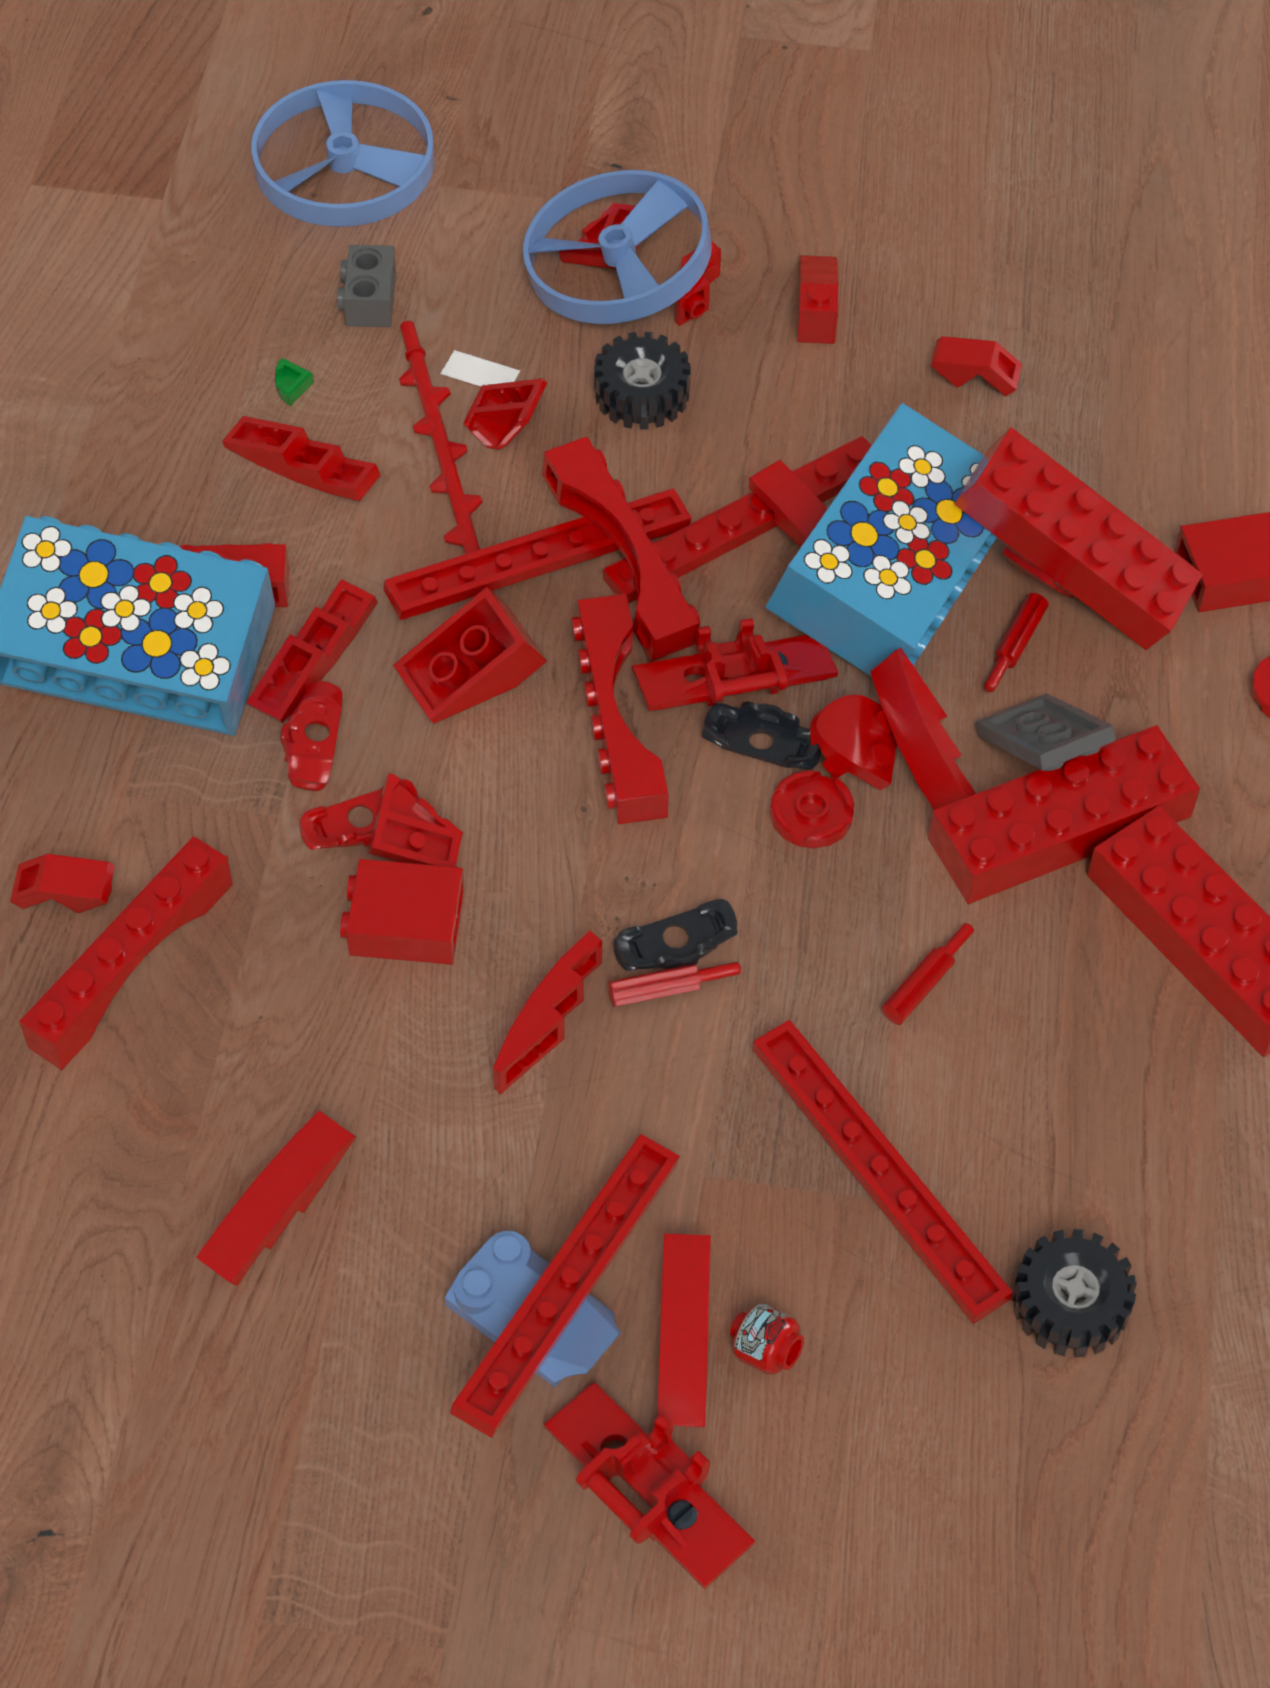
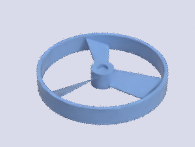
[251,80,434,227]
[523,170,712,324]

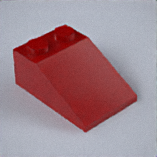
[393,587,547,724]

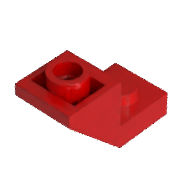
[675,241,721,326]
[931,336,1022,397]
[10,854,115,913]

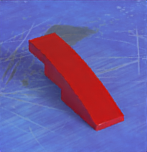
[222,416,381,502]
[749,459,827,550]
[246,579,378,723]
[870,648,976,810]
[493,930,602,1095]
[196,1111,357,1286]
[657,1233,711,1427]

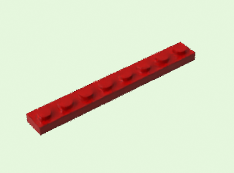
[603,436,872,604]
[383,488,692,621]
[753,1019,1013,1324]
[450,1134,680,1438]

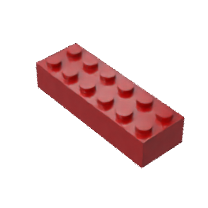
[954,427,1203,650]
[928,725,1200,904]
[1087,806,1270,1058]

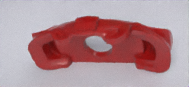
[280,681,342,791]
[299,779,419,850]

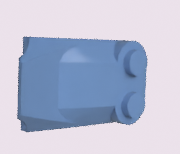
[445,1230,621,1388]

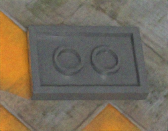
[976,693,1115,771]

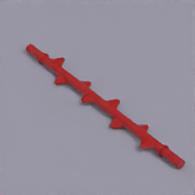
[399,320,493,592]

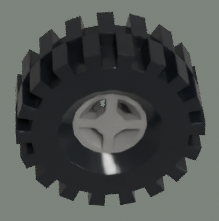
[594,332,691,430]
[1012,1229,1137,1357]

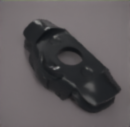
[702,701,821,769]
[613,899,738,971]

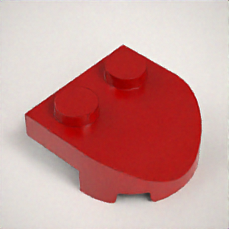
[810,694,897,791]

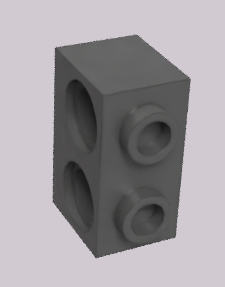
[337,245,397,327]

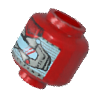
[730,1304,804,1375]

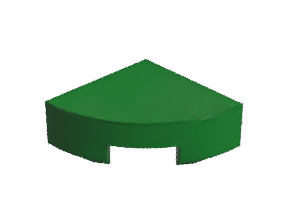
[275,358,314,406]

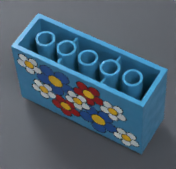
[765,403,997,677]
[0,516,275,736]

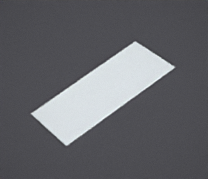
[440,350,520,386]

